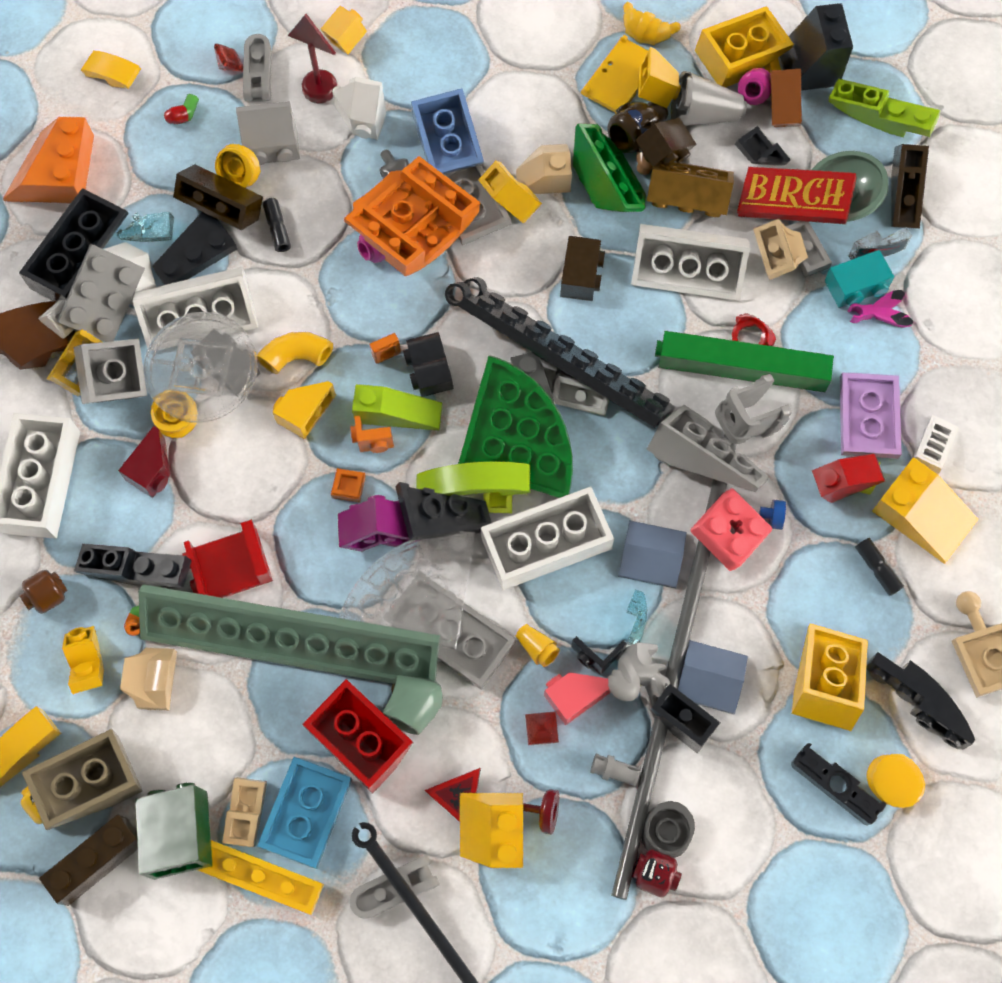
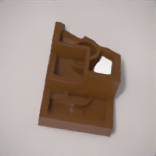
[0,300,75,370]

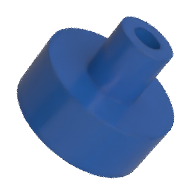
[759,500,786,530]

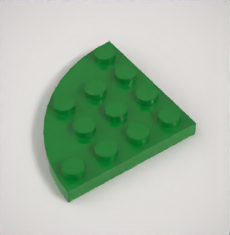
[458,355,573,498]

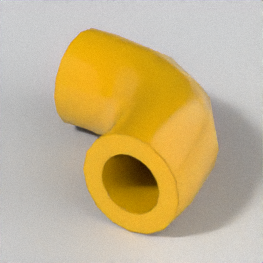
[255,332,333,374]

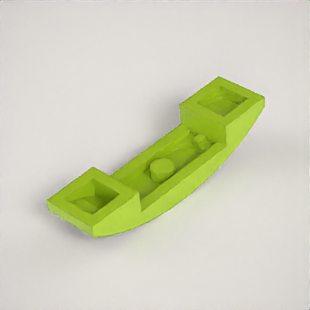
[416,462,530,496]

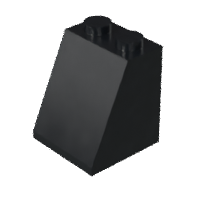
[780,3,853,91]

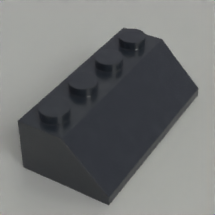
[19,188,129,300]

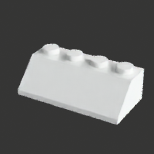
[631,224,750,301]
[132,267,258,353]

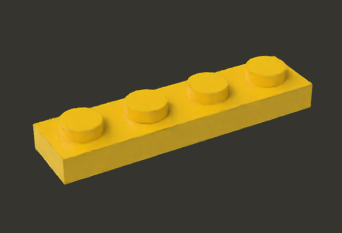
[198,840,324,915]

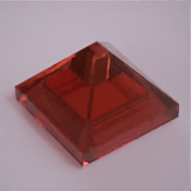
[214,43,244,71]
[525,712,559,746]

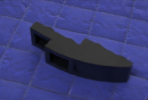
[74,544,192,588]
[866,652,975,750]

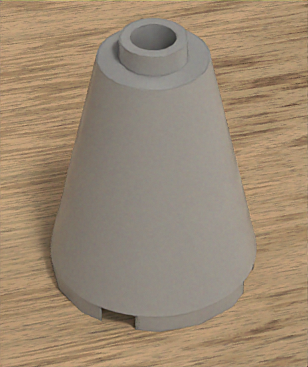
[671,71,747,126]

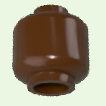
[19,570,68,614]

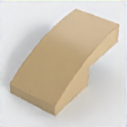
[222,777,267,847]

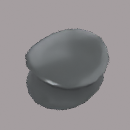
[642,801,695,858]

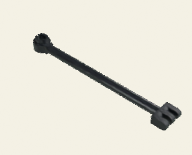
[352,822,479,983]

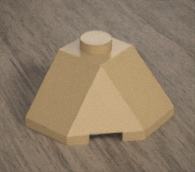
[516,144,572,194]

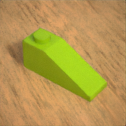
[352,384,443,431]

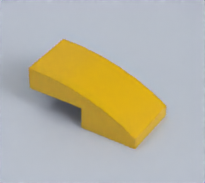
[81,50,141,89]

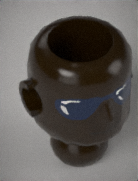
[607,102,668,153]

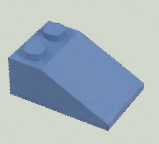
[411,88,484,174]

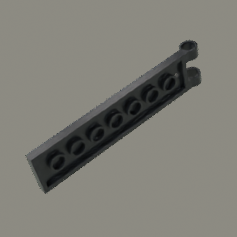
[445,277,675,428]

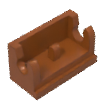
[771,69,802,127]

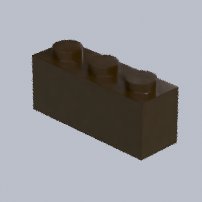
[173,164,263,231]
[39,814,138,906]

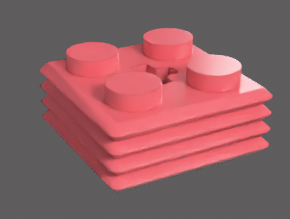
[690,488,772,571]

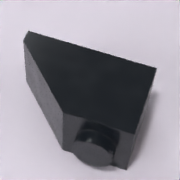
[651,684,721,754]

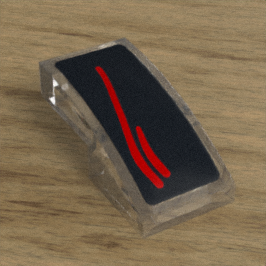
[848,227,912,260]

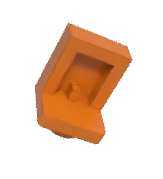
[350,416,394,453]

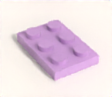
[840,372,902,459]

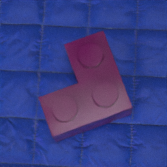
[338,495,422,552]

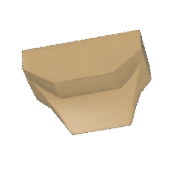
[753,219,808,280]
[120,648,177,711]

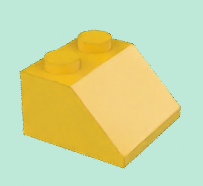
[460,793,523,868]

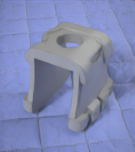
[715,374,791,444]

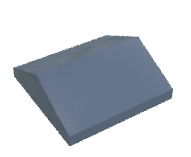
[618,520,687,589]
[678,640,748,714]

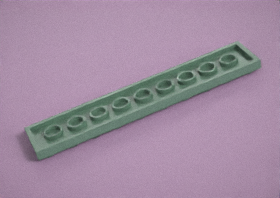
[138,584,440,683]

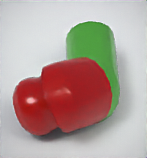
[164,94,199,124]

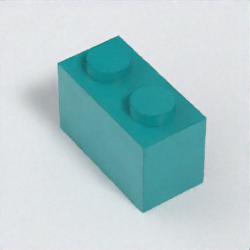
[824,250,895,308]

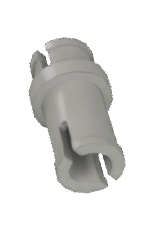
[590,753,641,786]

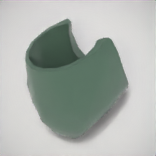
[383,675,443,735]

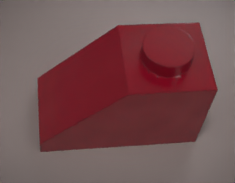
[118,426,170,498]

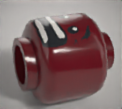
[632,849,682,898]

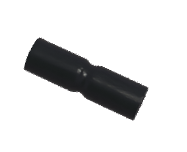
[262,198,291,252]
[855,538,904,596]

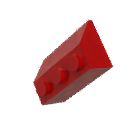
[302,679,414,794]

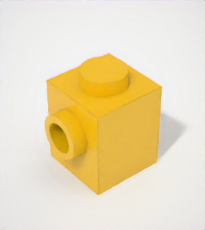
[320,5,367,55]

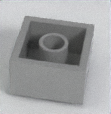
[73,339,147,404]

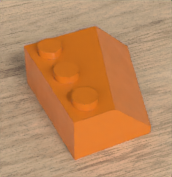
[3,117,94,203]

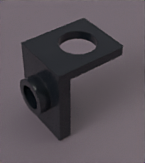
[571,636,627,675]

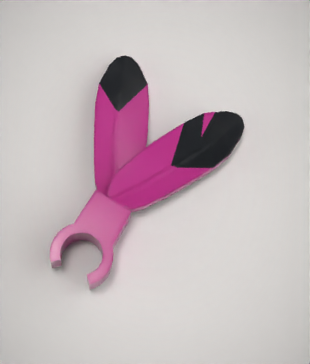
[847,290,913,328]

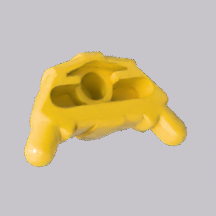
[623,2,681,46]

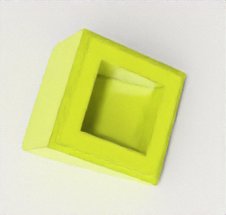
[483,492,512,513]

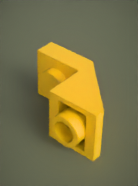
[478,160,542,223]
[62,626,104,694]

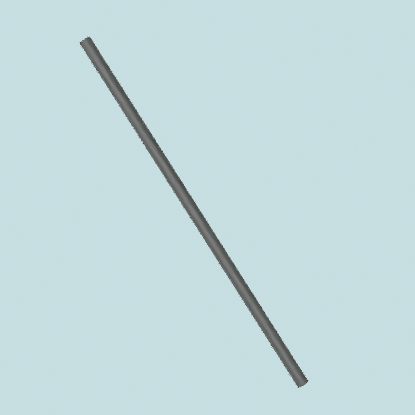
[611,412,737,900]

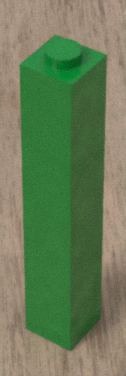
[655,331,834,392]

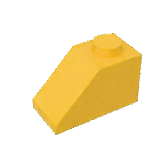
[638,47,681,108]
[272,381,336,439]

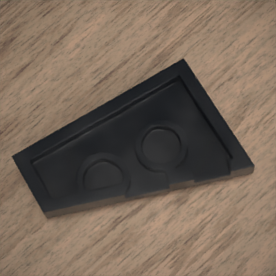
[152,212,237,285]
[395,482,492,541]

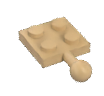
[952,591,1002,698]

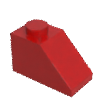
[812,454,885,503]

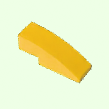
[0,706,62,787]

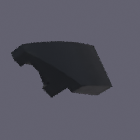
[735,126,791,165]

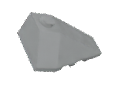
[647,405,769,492]

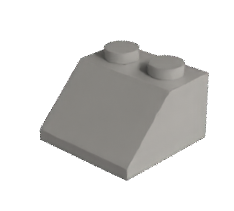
[236,101,300,165]

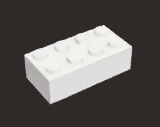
[0,413,80,539]
[481,486,614,590]

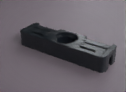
[791,743,886,826]

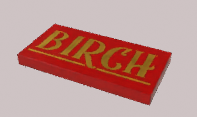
[737,166,857,224]

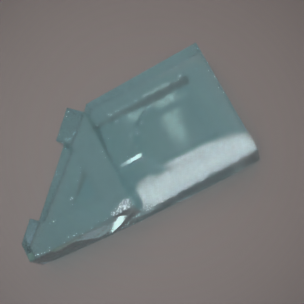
[116,211,174,242]
[626,589,648,645]

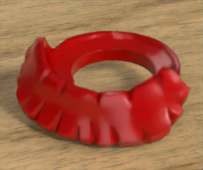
[732,313,776,346]

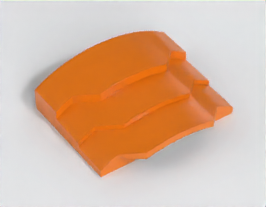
[344,156,480,276]

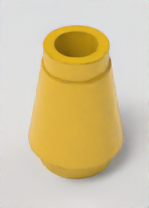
[515,624,560,667]

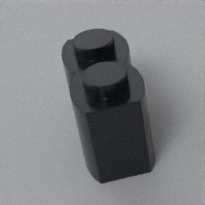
[403,332,454,397]

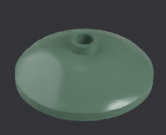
[812,151,889,222]

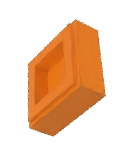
[369,333,401,364]
[331,468,366,503]

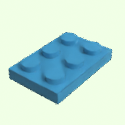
[257,757,352,869]

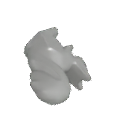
[608,643,670,704]

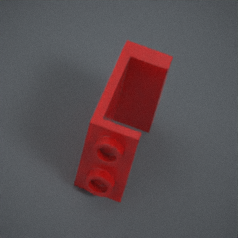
[182,519,273,598]

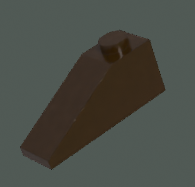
[891,144,929,229]

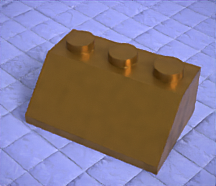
[647,162,734,217]

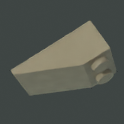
[22,729,143,830]

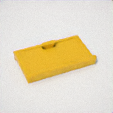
[580,35,648,114]

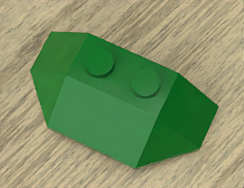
[573,123,646,212]

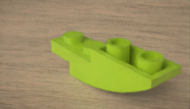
[828,78,940,138]

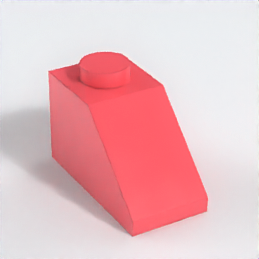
[544,672,611,725]

